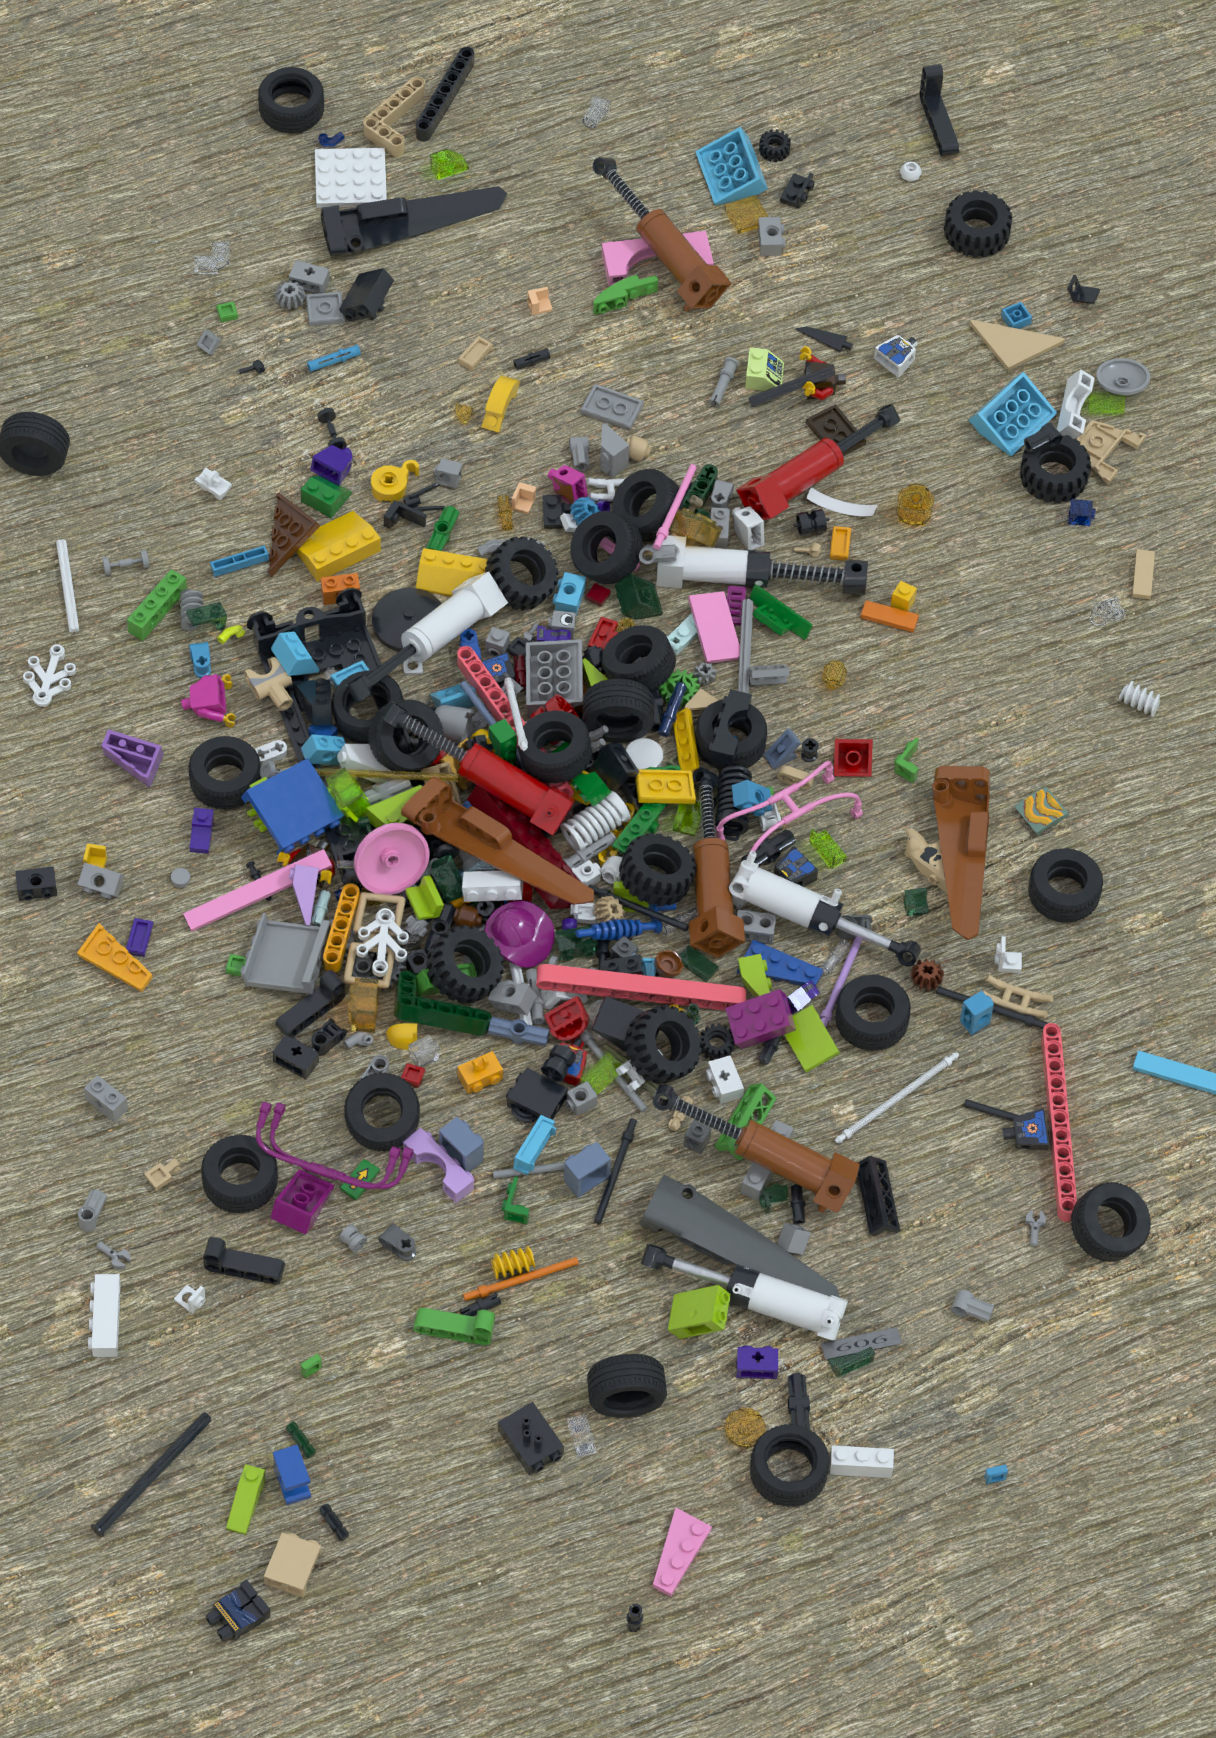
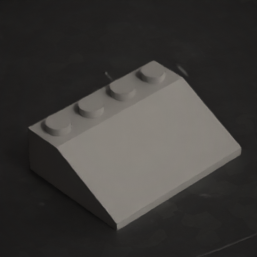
[526,639,583,717]

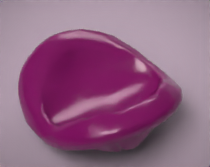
[484,901,555,968]

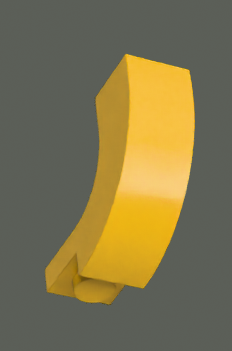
[482,375,520,433]

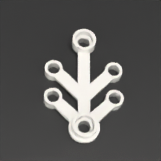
[23,644,76,707]
[356,908,409,977]

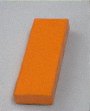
[860,600,919,633]

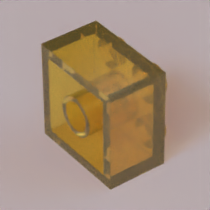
[669,508,722,548]
[348,977,379,1033]

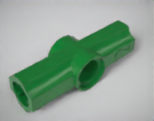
[426,506,459,551]

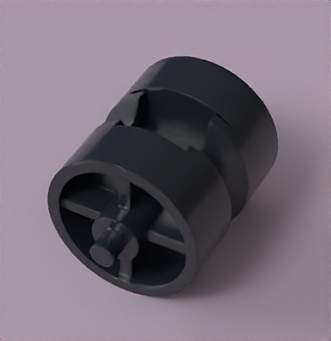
[793,509,829,536]
[541,1044,576,1082]

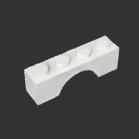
[1057,369,1095,440]

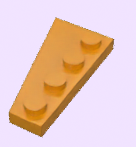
[77,923,153,992]

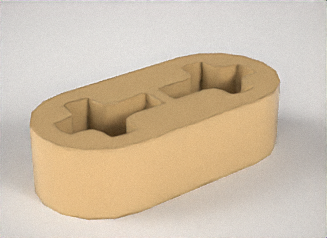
[777,765,814,790]

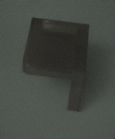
[400,925,420,952]

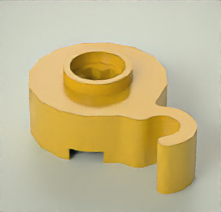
[371,460,419,503]

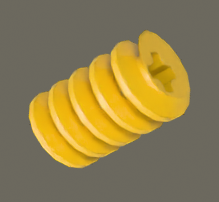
[491,1246,535,1280]

